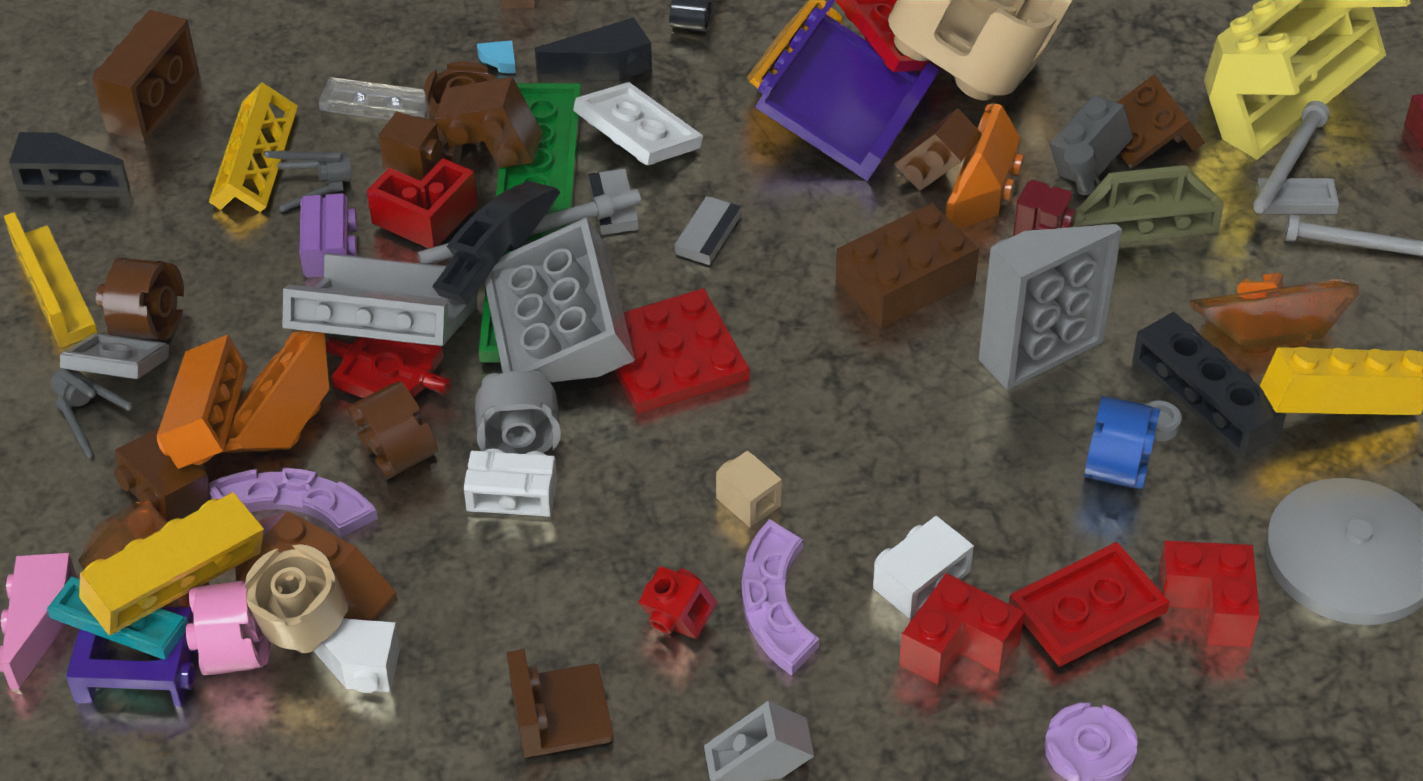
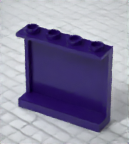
[755,0,940,181]

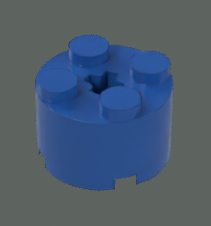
[1084,396,1160,489]

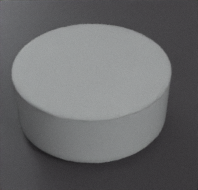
[1145,400,1182,441]

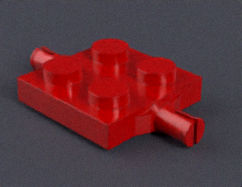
[325,337,452,398]

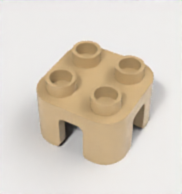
[888,0,1074,100]

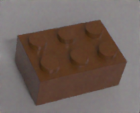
[92,9,200,143]
[835,203,979,328]

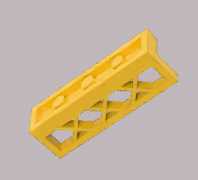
[208,82,298,212]
[4,212,98,348]

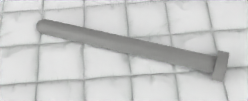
[1253,101,1330,214]
[1284,214,1423,256]

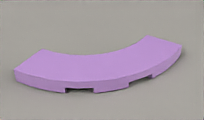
[208,468,378,538]
[742,519,819,676]

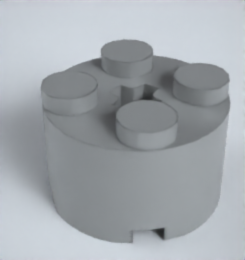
[474,371,561,454]

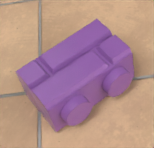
[299,193,358,278]

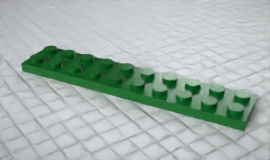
[478,83,582,362]

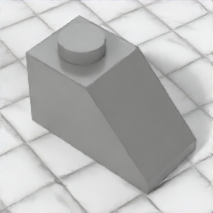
[704,701,814,781]

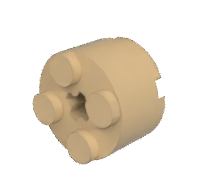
[245,544,348,653]

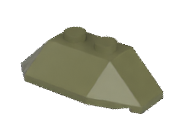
[1073,165,1224,243]

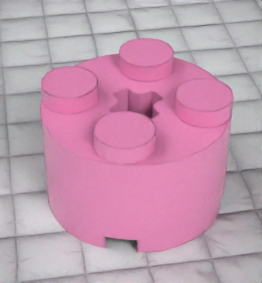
[186,580,271,675]

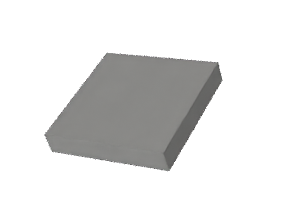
[60,333,169,379]

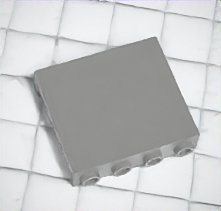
[282,253,478,346]

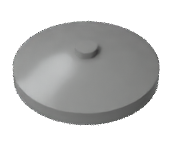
[1265,478,1423,625]

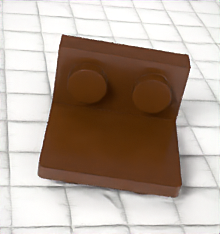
[1116,75,1205,168]
[506,649,614,758]

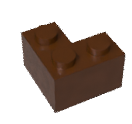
[434,76,542,168]
[378,111,462,181]

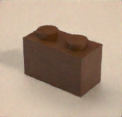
[894,108,982,191]
[114,428,209,525]

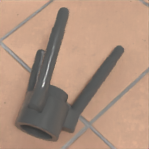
[264,150,352,212]
[51,368,133,458]

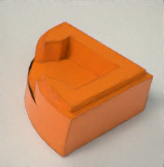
[1237,273,1284,299]

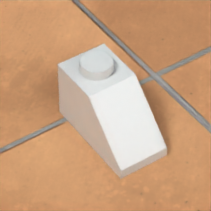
[314,619,400,693]

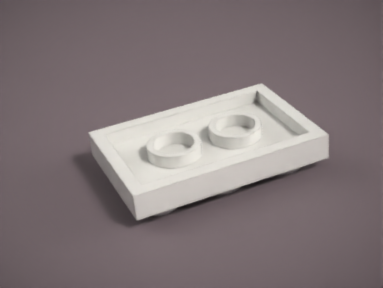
[573,82,703,166]

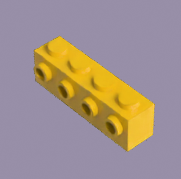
[1260,347,1423,415]
[79,492,264,636]

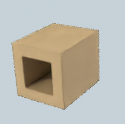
[716,450,782,528]

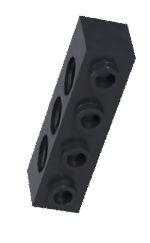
[1133,311,1286,459]

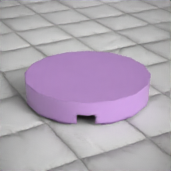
[1045,703,1137,781]

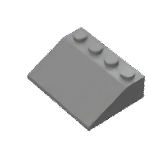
[484,217,635,382]
[979,224,1122,390]

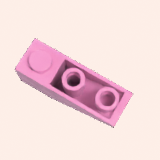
[0,553,77,689]

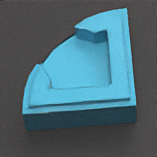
[477,40,516,73]

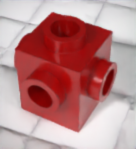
[638,566,718,639]

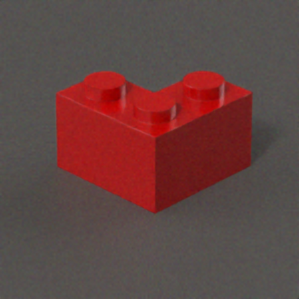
[367,158,478,248]
[1158,540,1260,647]
[899,573,1025,685]

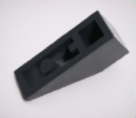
[535,17,652,80]
[9,132,130,192]

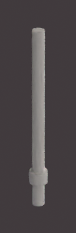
[417,189,641,264]

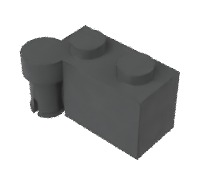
[1049,95,1133,195]

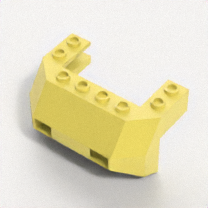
[1204,0,1411,160]

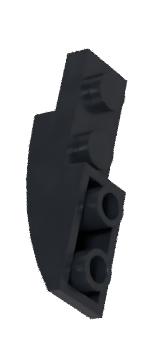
[432,181,560,305]

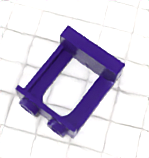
[66,607,198,707]

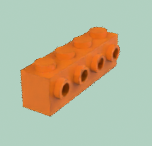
[157,334,248,469]

